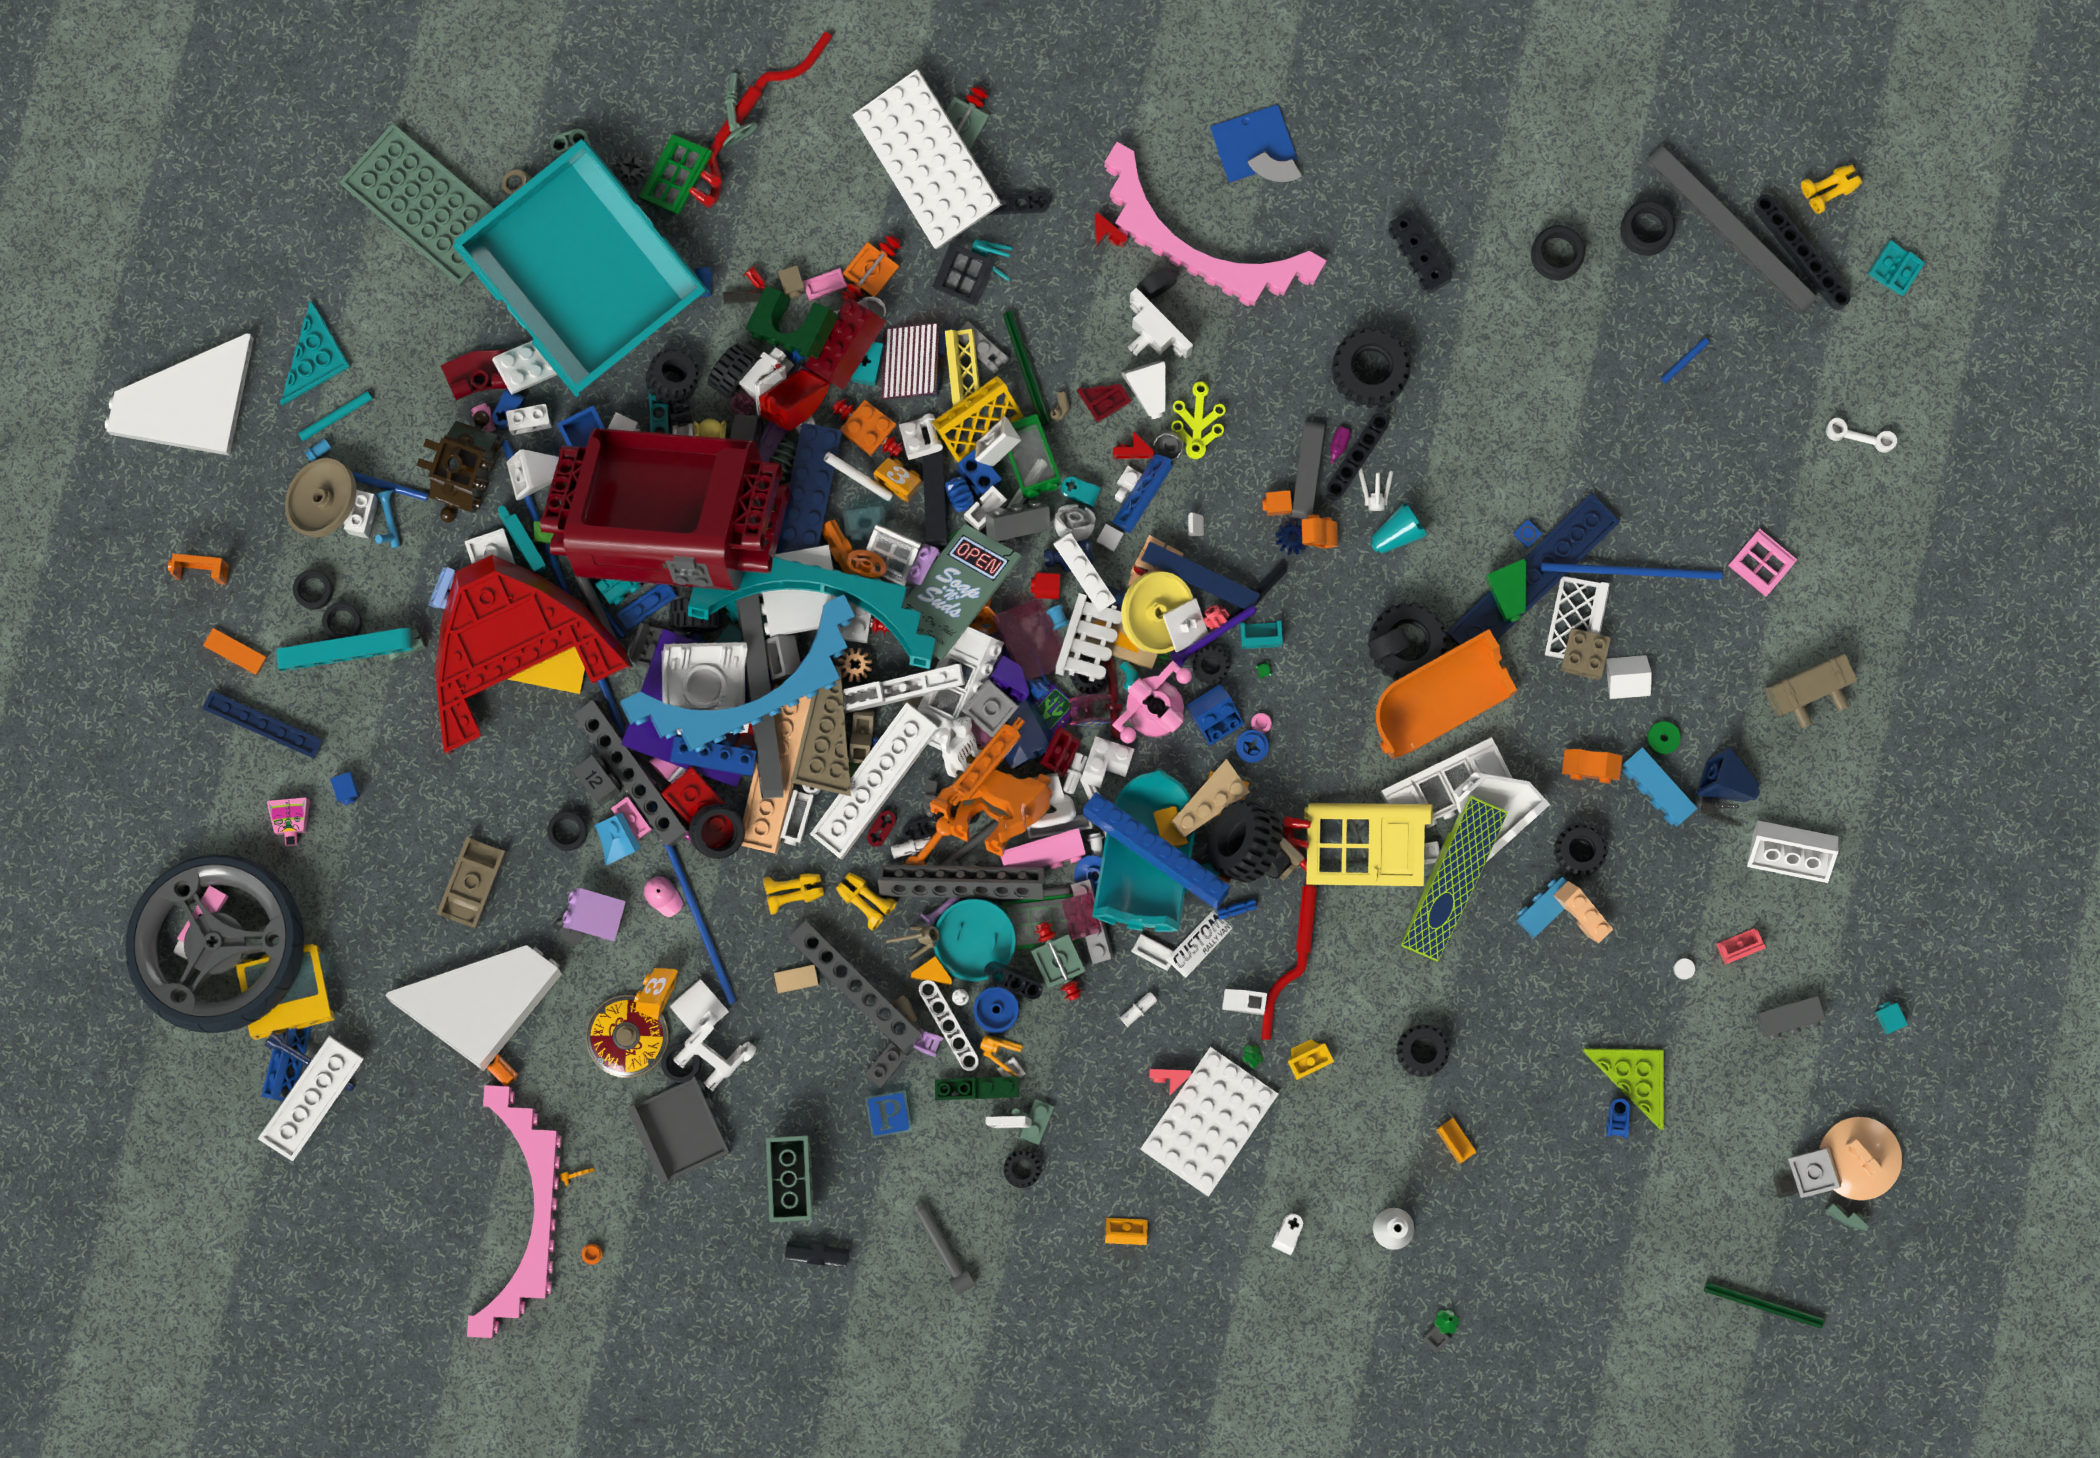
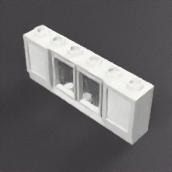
[917,627,1004,751]
[1380,737,1513,829]

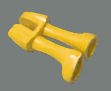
[1801,165,1862,214]
[836,872,897,931]
[763,873,824,915]

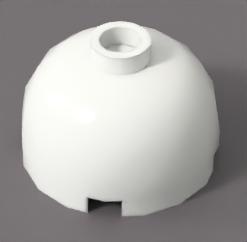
[1054,504,1096,541]

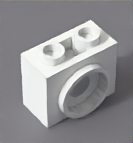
[344,490,379,539]

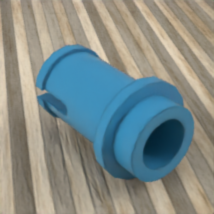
[305,439,332,462]

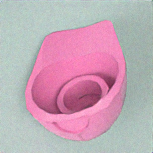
[644,876,683,917]

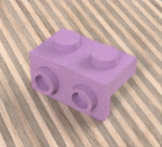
[906,544,941,586]

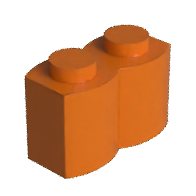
[1302,515,1338,548]

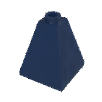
[1696,748,1760,802]

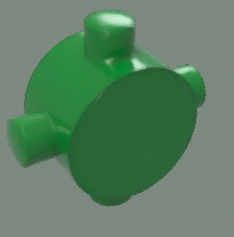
[1255,662,1272,679]

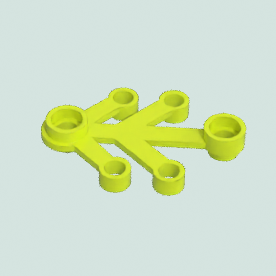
[1171,381,1226,459]

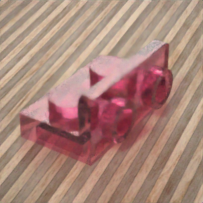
[1061,893,1102,941]

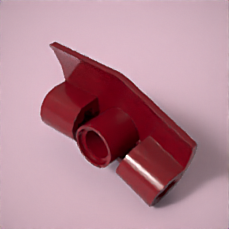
[441,350,509,401]

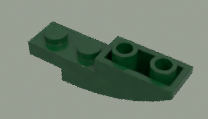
[935,1076,1020,1100]

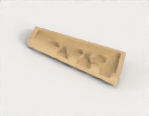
[1171,759,1250,838]

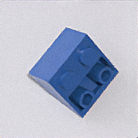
[1186,684,1244,746]

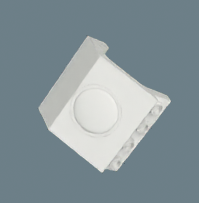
[662,642,749,734]

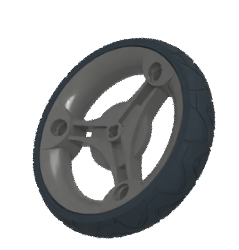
[125,854,305,1033]

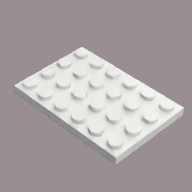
[1140,1047,1278,1197]

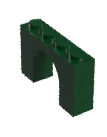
[745,286,838,359]

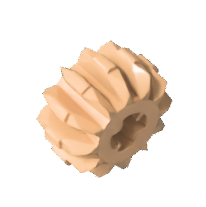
[838,648,872,682]

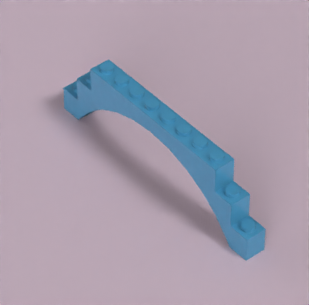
[620,594,855,753]

